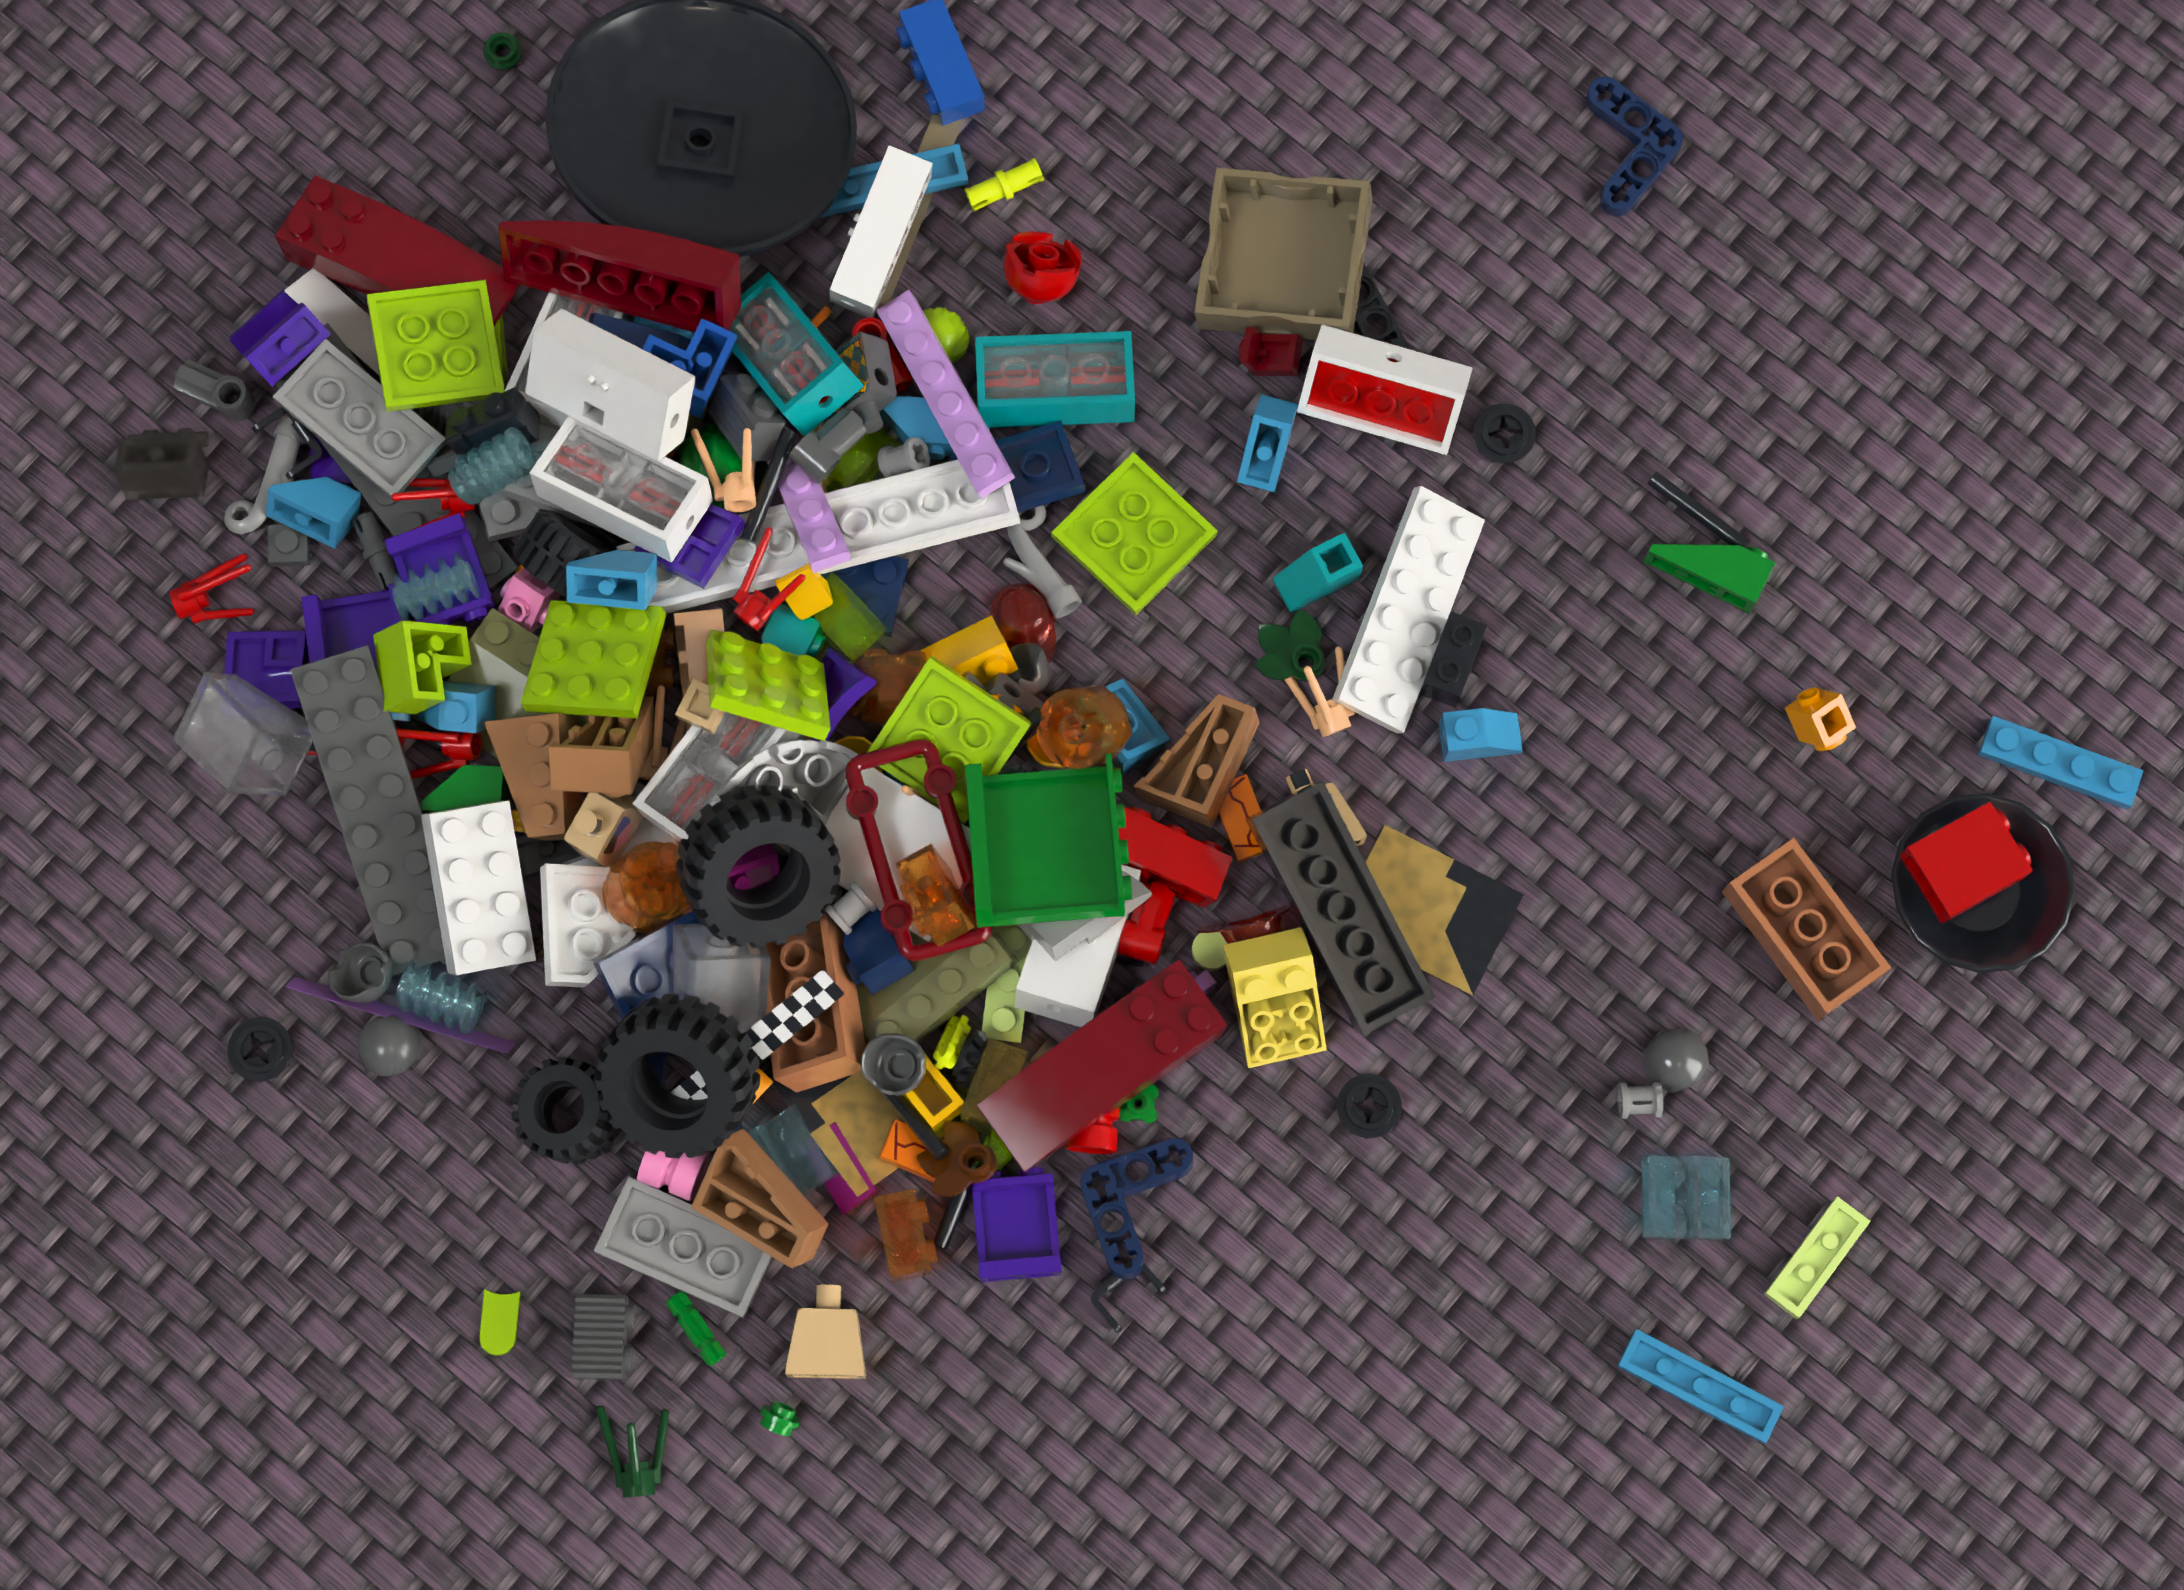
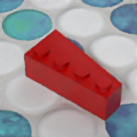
[1116,803,1233,908]

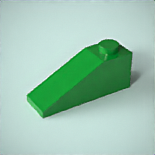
[1643,544,1775,614]

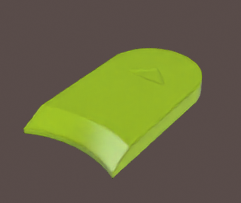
[479,1289,520,1356]

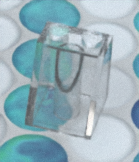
[173,672,313,795]
[673,924,771,1034]

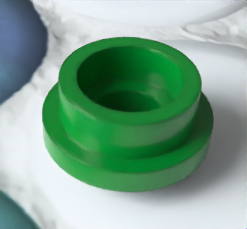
[760,1401,801,1436]

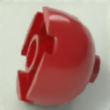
[1003,231,1083,304]

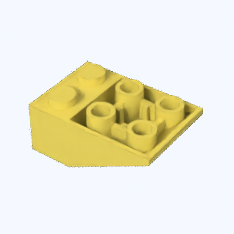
[1223,927,1326,1068]

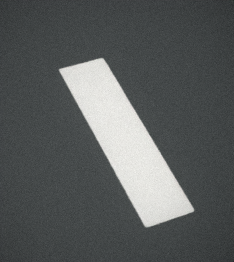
[284,268,380,376]

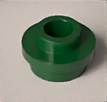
[483,32,522,70]

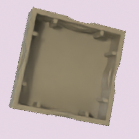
[1194,167,1373,340]

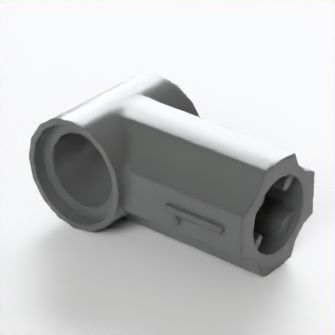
[173,359,256,421]
[788,408,867,484]

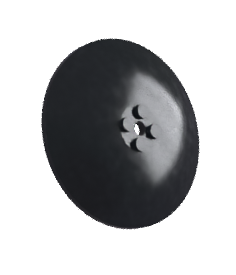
[546,0,857,257]

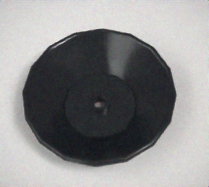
[1891,793,2075,973]

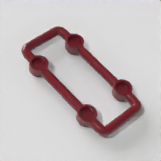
[845,739,992,961]

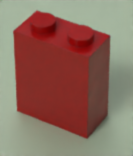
[1899,801,2033,924]

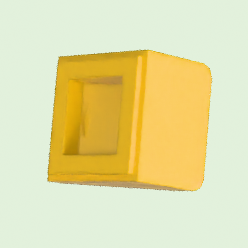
[775,563,833,620]

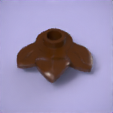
[917,1121,997,1197]

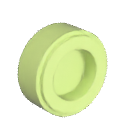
[1192,929,1231,971]

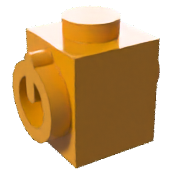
[1785,687,1856,751]

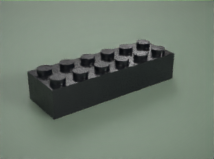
[1245,781,1435,1035]

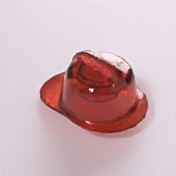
[990,583,1056,663]
[1197,906,1291,944]

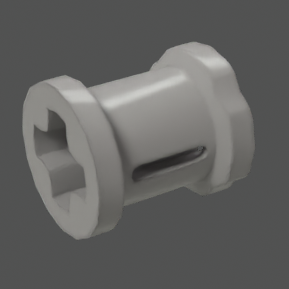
[877,437,930,478]
[824,881,878,935]
[1617,1082,1663,1119]

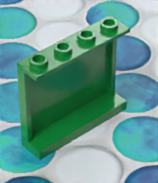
[965,753,1132,928]

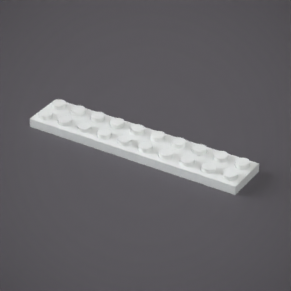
[616,460,1020,614]

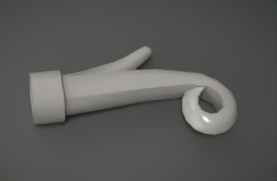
[224,416,304,534]
[1003,505,1082,618]

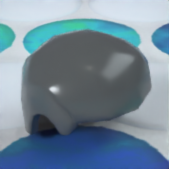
[1007,642,1051,696]
[328,942,394,1004]
[358,1015,423,1077]
[1642,1028,1709,1092]
[861,1033,926,1096]

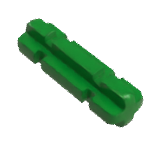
[666,1291,726,1366]

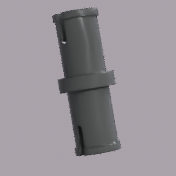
[351,512,403,592]

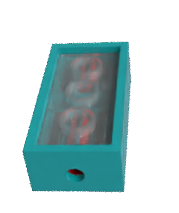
[730,272,864,437]
[975,331,1135,428]

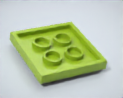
[367,280,505,412]
[1051,452,1218,616]
[520,600,666,718]
[706,629,831,741]
[868,655,1032,823]

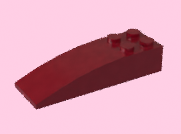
[275,175,521,326]
[498,220,741,333]
[977,959,1227,1173]

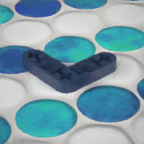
[1586,76,1683,217]
[1080,1138,1194,1280]

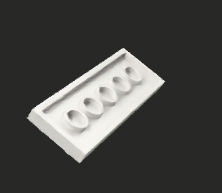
[1332,486,1485,734]

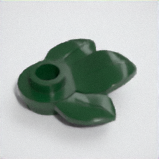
[1256,610,1326,682]

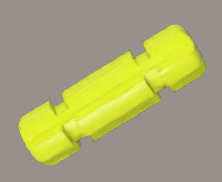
[933,1015,971,1070]

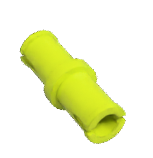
[964,158,1044,212]

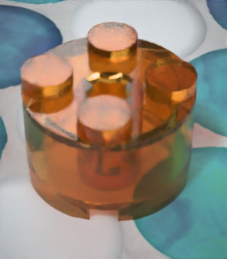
[852,649,927,724]
[1037,685,1132,769]
[602,841,690,933]

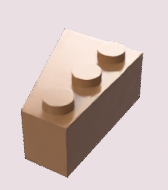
[674,608,731,733]
[1134,694,1260,828]
[548,696,655,797]
[484,713,583,841]
[691,1129,829,1269]

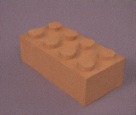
[1722,838,1891,1021]
[756,906,866,1092]

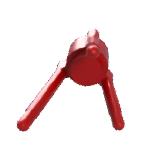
[391,477,474,531]
[732,527,806,631]
[170,553,254,624]
[396,720,482,779]

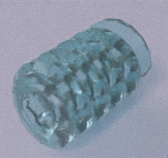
[448,427,536,505]
[392,553,481,621]
[395,961,487,1034]

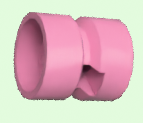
[637,1151,710,1202]

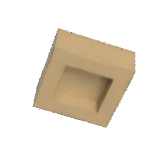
[675,679,725,734]

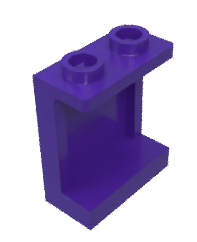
[229,289,331,386]
[384,513,497,625]
[301,583,412,671]
[972,1168,1062,1283]

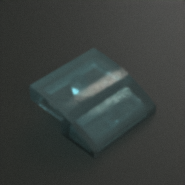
[747,1104,839,1196]
[1642,1155,1731,1240]

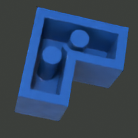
[642,318,738,419]

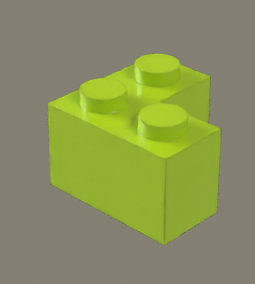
[373,620,472,714]

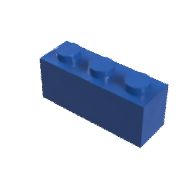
[895,0,985,126]

